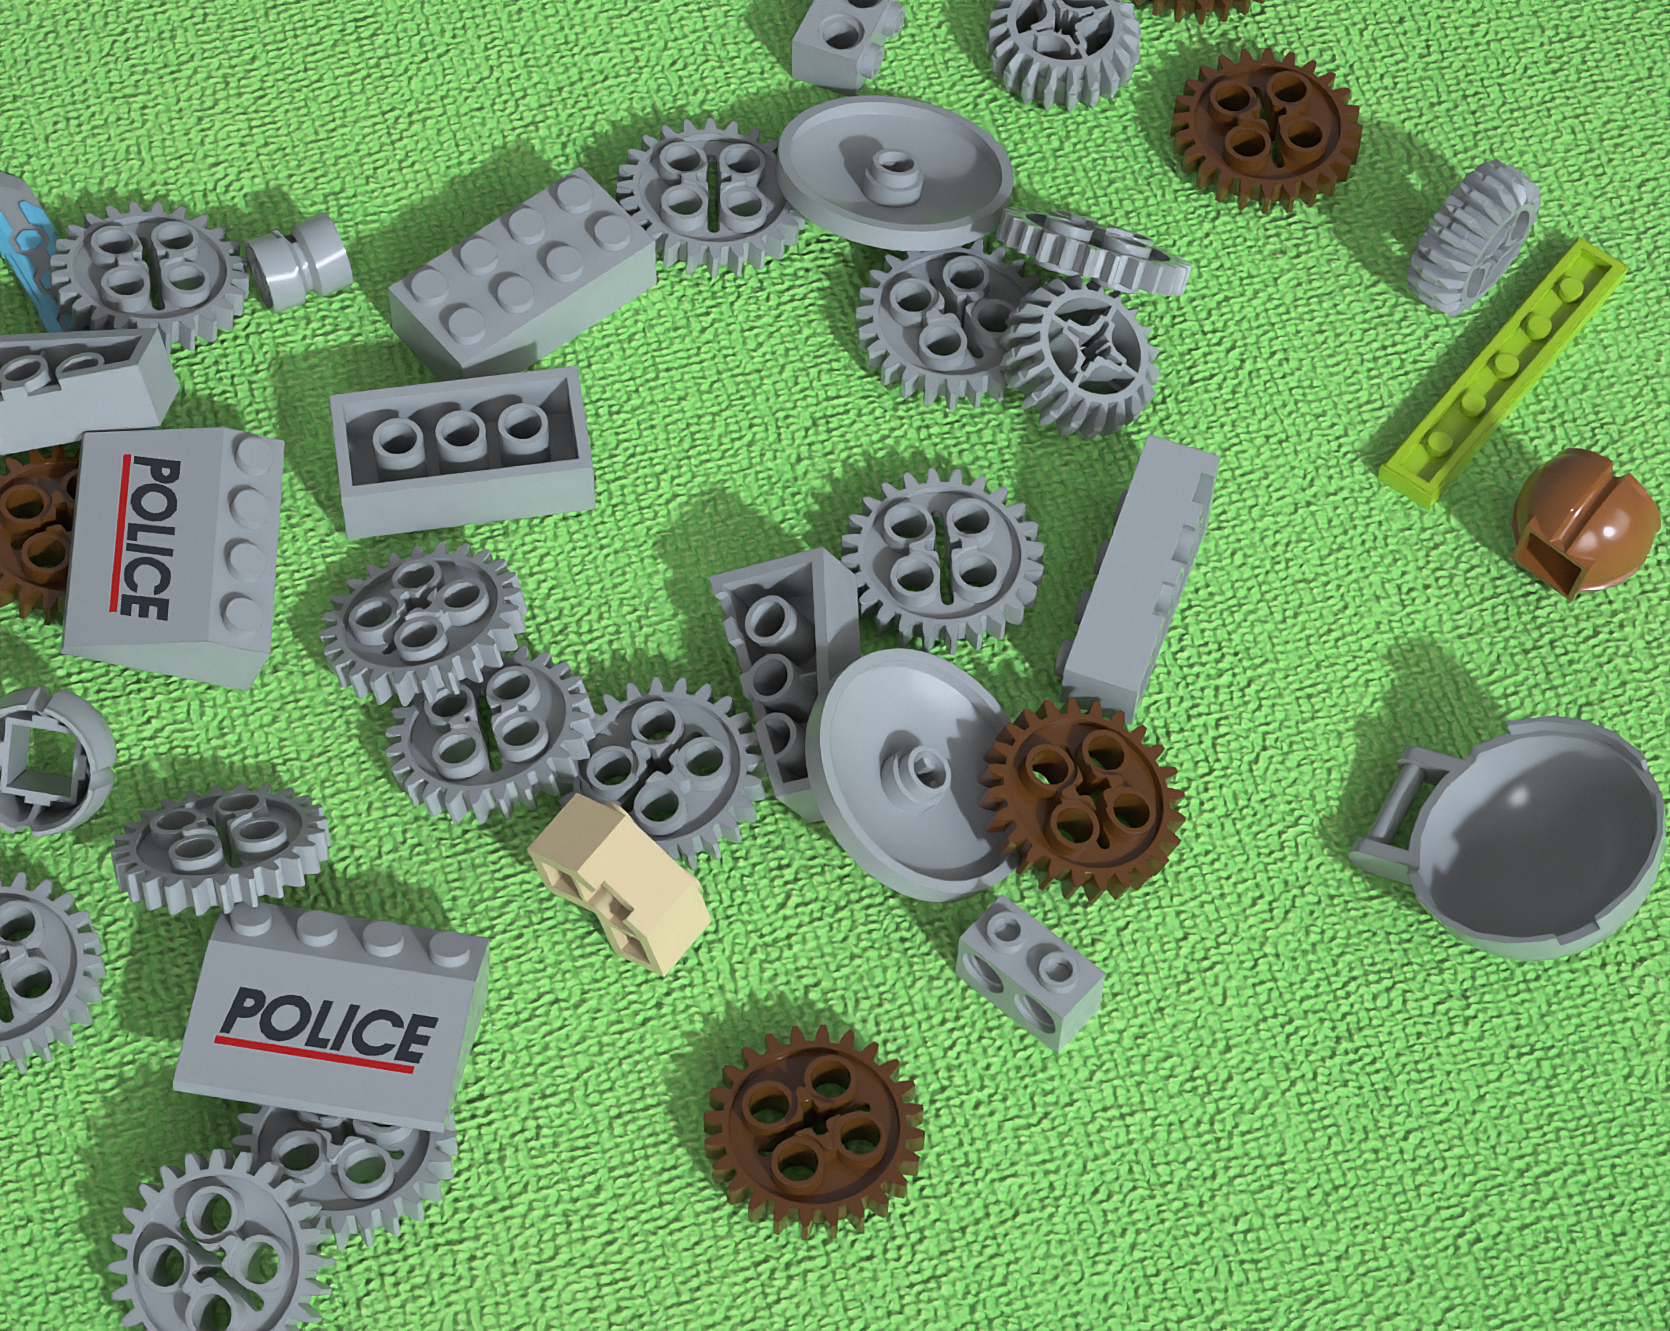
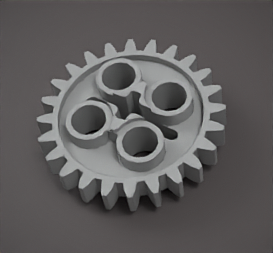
[615,118,806,278]
[50,201,249,355]
[996,206,1192,296]
[855,238,1041,410]
[841,468,1044,655]
[319,542,528,706]
[385,645,596,824]
[555,677,768,871]
[111,783,331,916]
[0,872,106,1075]
[232,1103,458,1251]
[108,1149,336,1331]

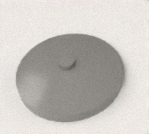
[775,95,1014,251]
[805,648,1022,903]

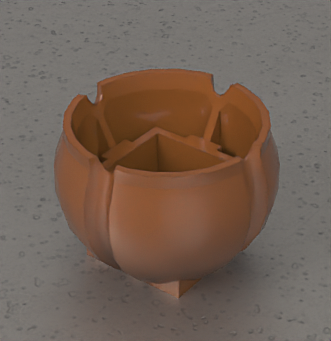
[1511,448,1661,602]

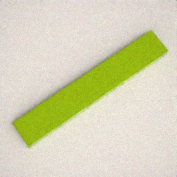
[1377,236,1629,511]

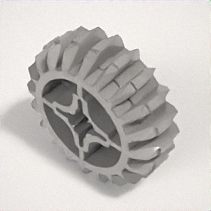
[985,0,1141,113]
[1407,159,1541,317]
[999,274,1161,441]

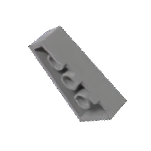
[0,328,180,456]
[1054,434,1221,725]
[709,547,861,823]

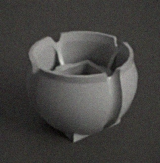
[0,686,117,837]

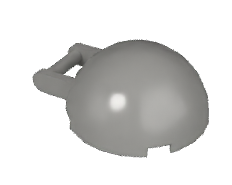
[1348,715,1666,962]

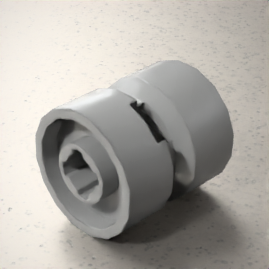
[244,212,353,314]

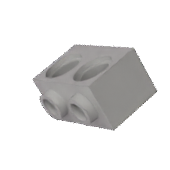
[792,0,906,97]
[955,894,1106,1054]

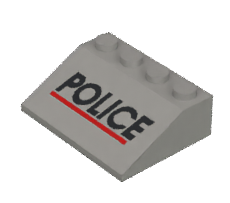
[60,427,285,691]
[173,901,490,1133]

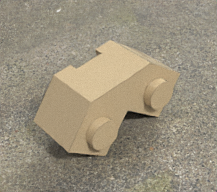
[527,793,712,977]

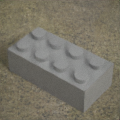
[388,166,657,382]
[329,366,596,540]

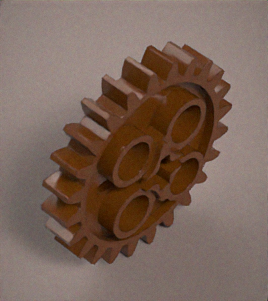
[1170,48,1363,214]
[0,444,80,626]
[977,697,1186,903]
[703,1025,925,1241]

